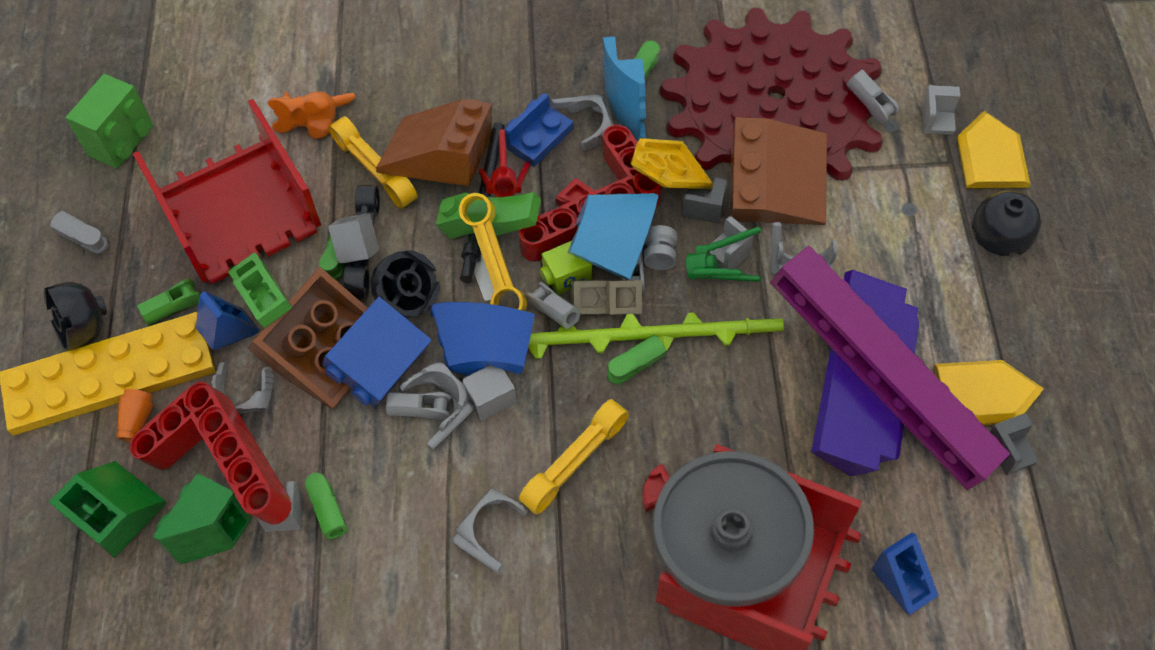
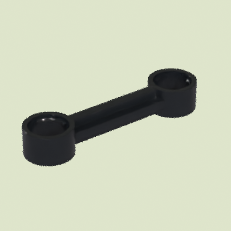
[343,185,380,299]

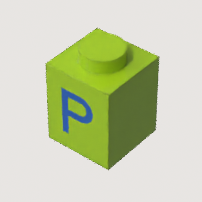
[539,241,592,295]

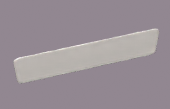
[474,255,494,301]

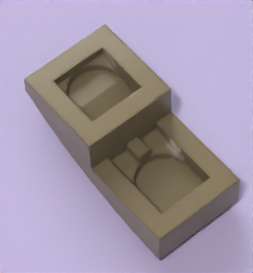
[571,280,642,315]

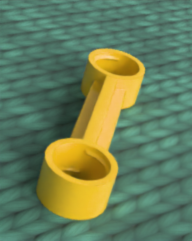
[328,116,418,209]
[459,193,527,311]
[519,399,629,515]

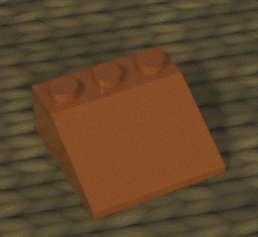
[376,99,492,186]
[729,117,827,225]
[247,267,368,409]

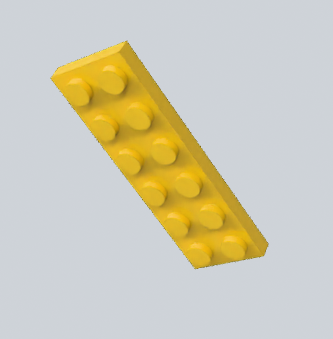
[0,312,216,436]

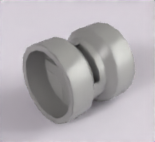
[644,225,677,270]

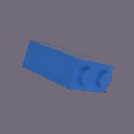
[322,297,432,409]

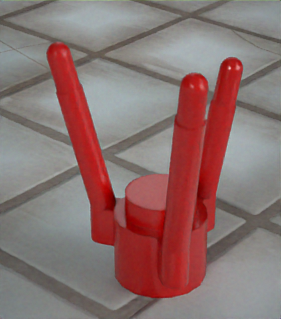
[478,129,531,197]

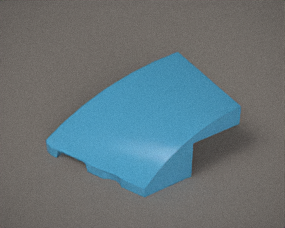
[603,37,646,142]
[567,193,658,280]

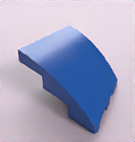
[430,302,535,376]

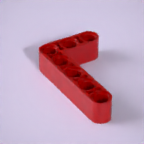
[519,125,662,262]
[129,382,292,525]

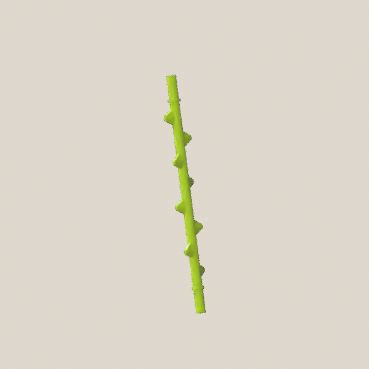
[528,312,784,359]

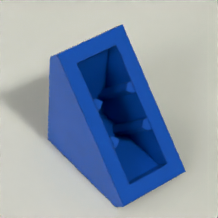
[196,291,260,350]
[872,532,939,615]

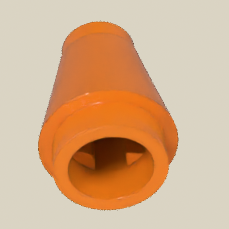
[116,389,154,442]

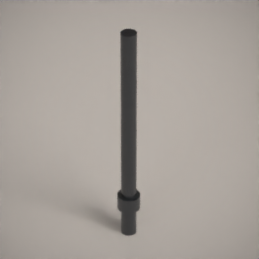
[460,122,505,283]

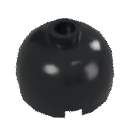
[971,190,1042,256]
[370,250,440,318]
[44,282,107,351]

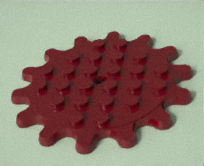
[659,8,883,181]

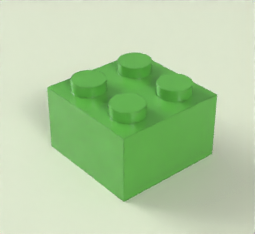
[65,74,153,169]

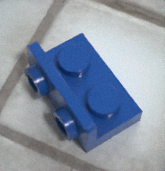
[505,93,574,167]

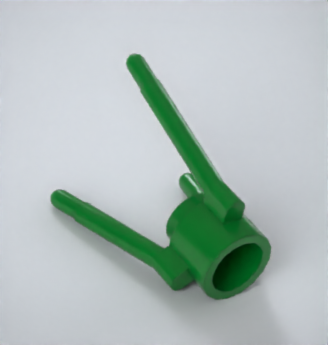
[686,227,761,282]

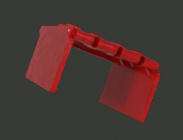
[133,99,321,285]
[656,444,862,650]

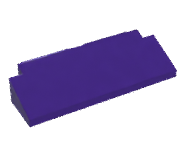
[811,270,919,477]

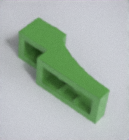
[435,192,541,239]
[228,252,293,328]

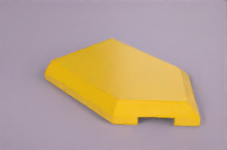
[957,111,1031,188]
[631,138,713,189]
[933,360,1044,426]

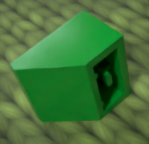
[48,461,167,558]
[153,473,253,564]

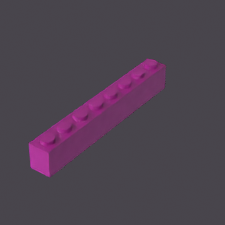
[770,245,1010,491]

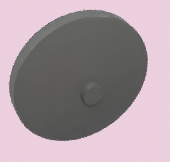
[653,451,814,606]

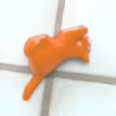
[268,91,356,139]

